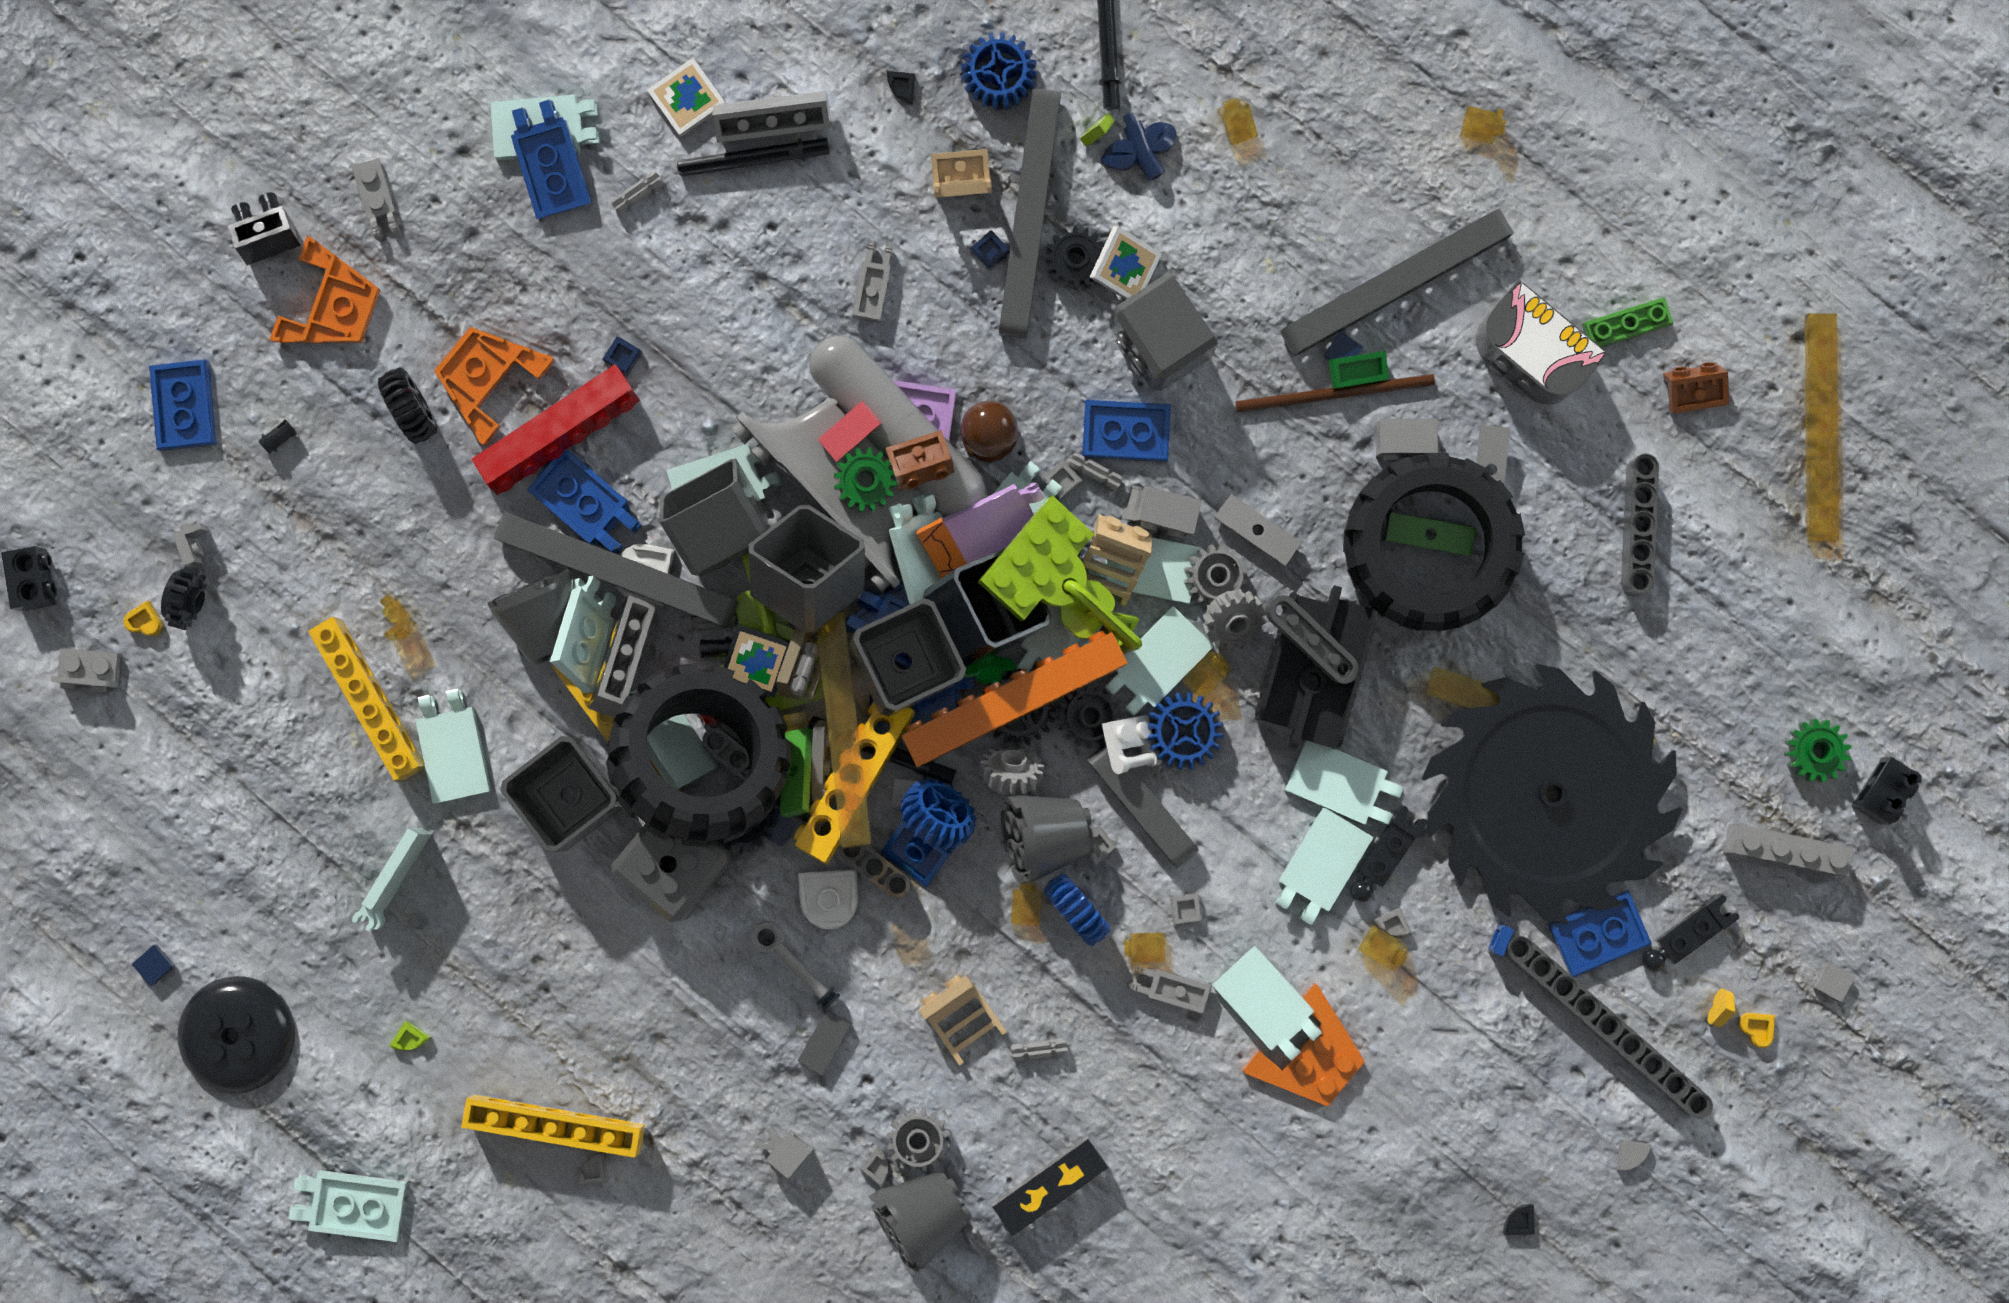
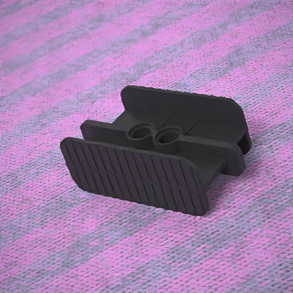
[1255,585,1379,750]

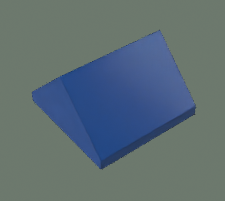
[880,821,953,887]

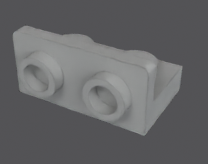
[51,648,122,693]

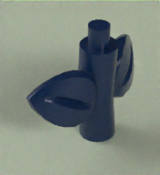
[1101,112,1176,181]

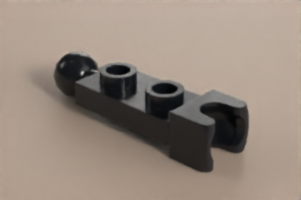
[1350,805,1427,903]
[1642,893,1740,972]

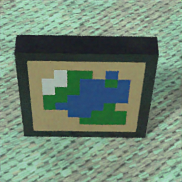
[723,623,790,698]

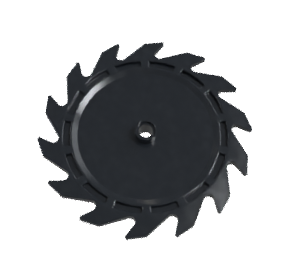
[1421,664,1682,924]

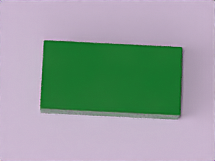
[1328,351,1389,388]

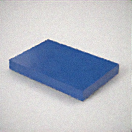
[149,359,217,451]
[1082,400,1171,463]
[1547,890,1652,977]

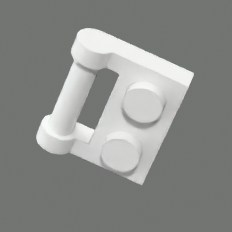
[1102,715,1162,774]

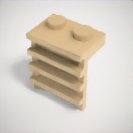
[931,149,992,198]
[1082,514,1152,606]
[919,974,1007,1066]

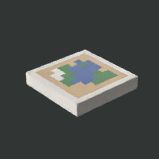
[647,58,726,138]
[1089,226,1162,300]

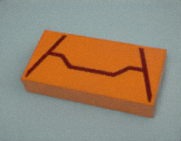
[916,517,968,578]

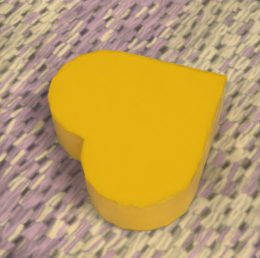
[123,600,164,637]
[1707,988,1735,1028]
[1738,1013,1775,1048]

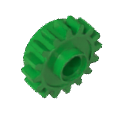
[833,448,897,512]
[1784,719,1852,782]

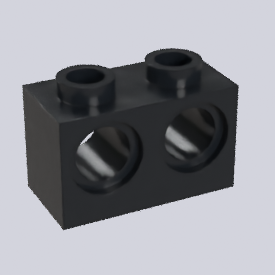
[1,546,57,611]

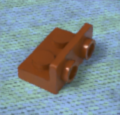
[1663,362,1729,413]
[886,430,955,490]

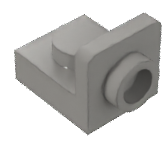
[172,522,209,568]

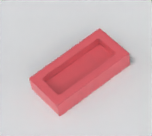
[818,401,882,462]

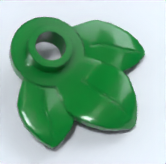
[963,654,1015,685]

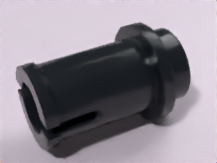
[258,419,297,454]
[699,636,732,658]

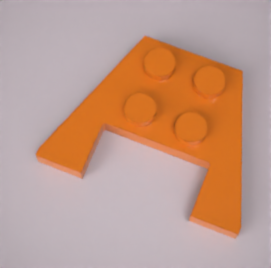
[269,236,381,343]
[434,327,556,446]
[1242,983,1365,1106]

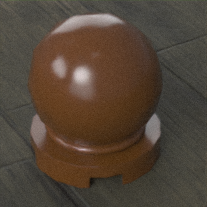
[960,400,1018,463]

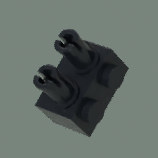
[228,192,301,265]
[1851,757,1922,825]

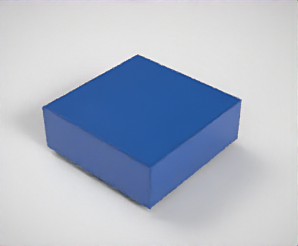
[1488,924,1514,956]

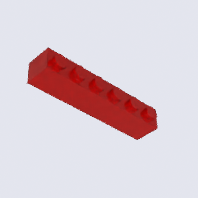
[471,364,641,495]

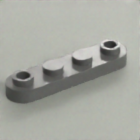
[1265,595,1359,684]

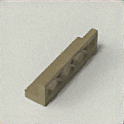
[776,607,846,703]

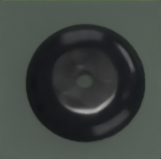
[177,976,295,1093]

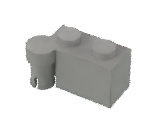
[1122,486,1202,540]

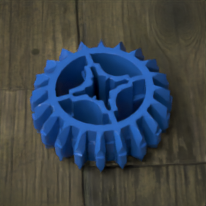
[961,32,1037,110]
[1147,692,1224,770]
[899,778,977,851]
[1044,873,1110,946]

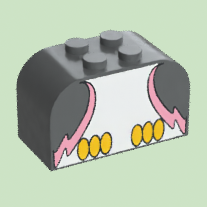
[1476,279,1609,404]

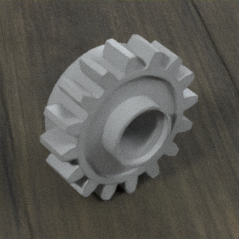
[1184,544,1248,606]
[1202,589,1266,649]
[979,745,1044,796]
[887,1107,950,1173]

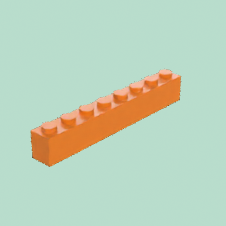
[901,630,1128,767]

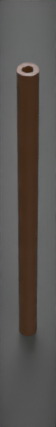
[1235,374,1435,412]

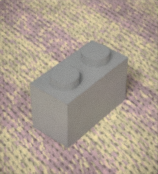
[1376,419,1438,462]

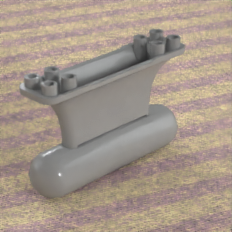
[732,335,986,593]

